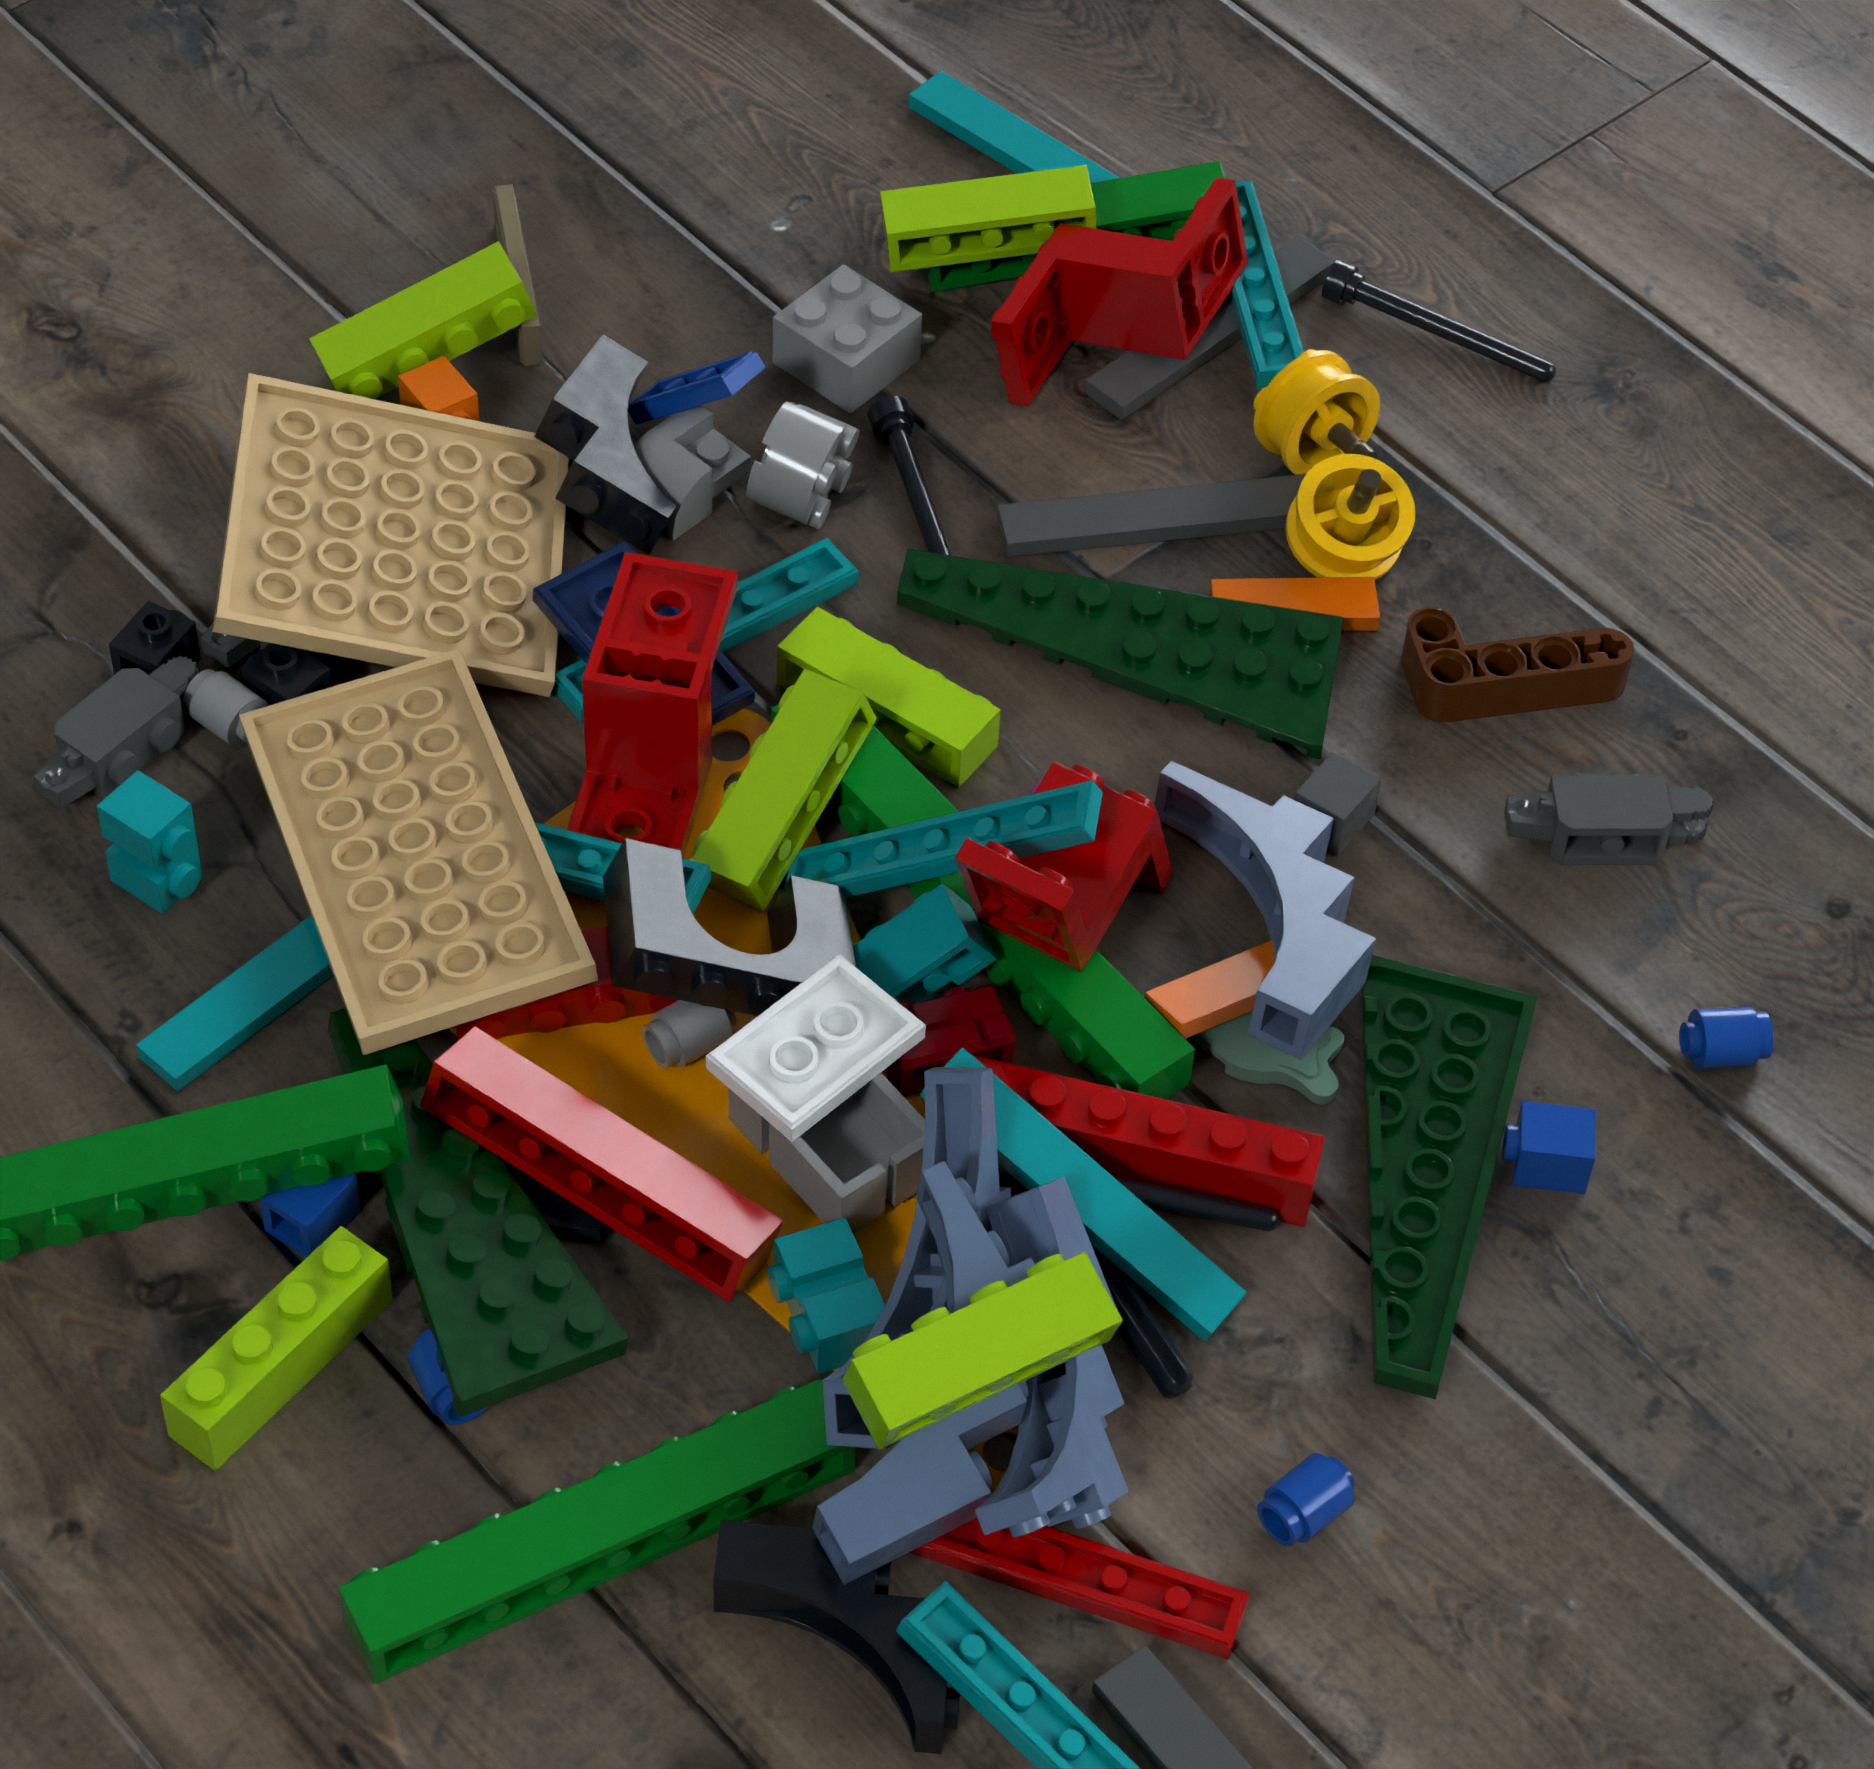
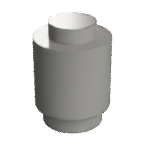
[183,669,269,748]
[642,1000,736,1069]

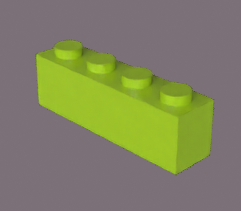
[880,165,1096,272]
[309,241,538,399]
[776,606,1001,788]
[691,668,877,912]
[160,1226,393,1471]
[842,1251,1123,1450]

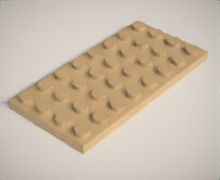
[239,648,598,1055]

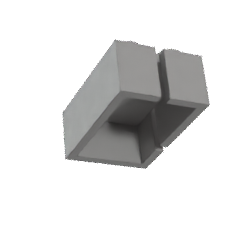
[728,1073,925,1233]

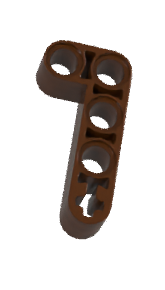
[1401,607,1635,722]

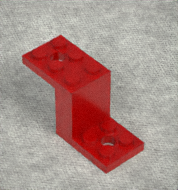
[991,177,1248,406]
[567,552,738,858]
[955,761,1173,973]

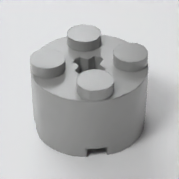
[746,401,860,530]

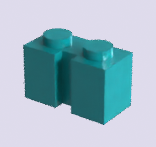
[97,770,203,914]
[853,883,997,1004]
[767,1217,885,1374]

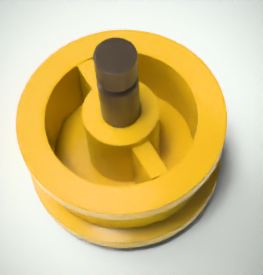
[1253,349,1380,475]
[1285,454,1415,580]

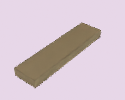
[493,184,542,366]

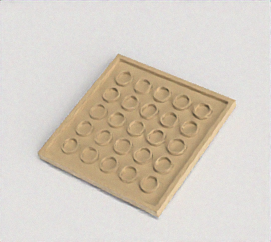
[212,373,569,697]

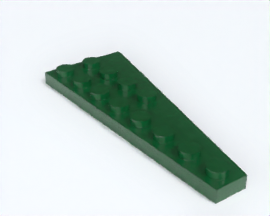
[897,549,1343,759]
[1361,955,1538,1399]
[328,1008,629,1418]

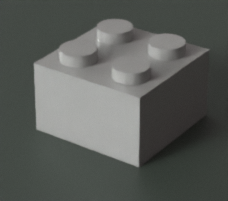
[772,264,922,414]

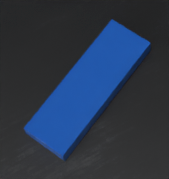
[627,351,765,425]

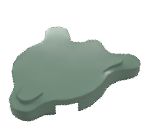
[1186,1011,1344,1105]

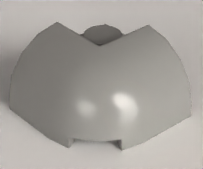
[633,406,751,541]

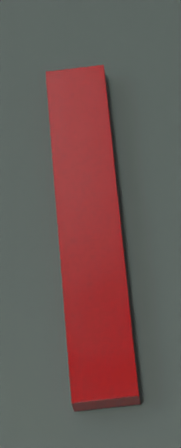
[909,1518,1250,1659]

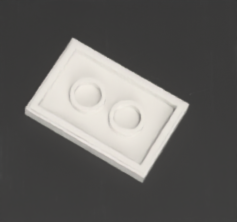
[706,954,926,1142]

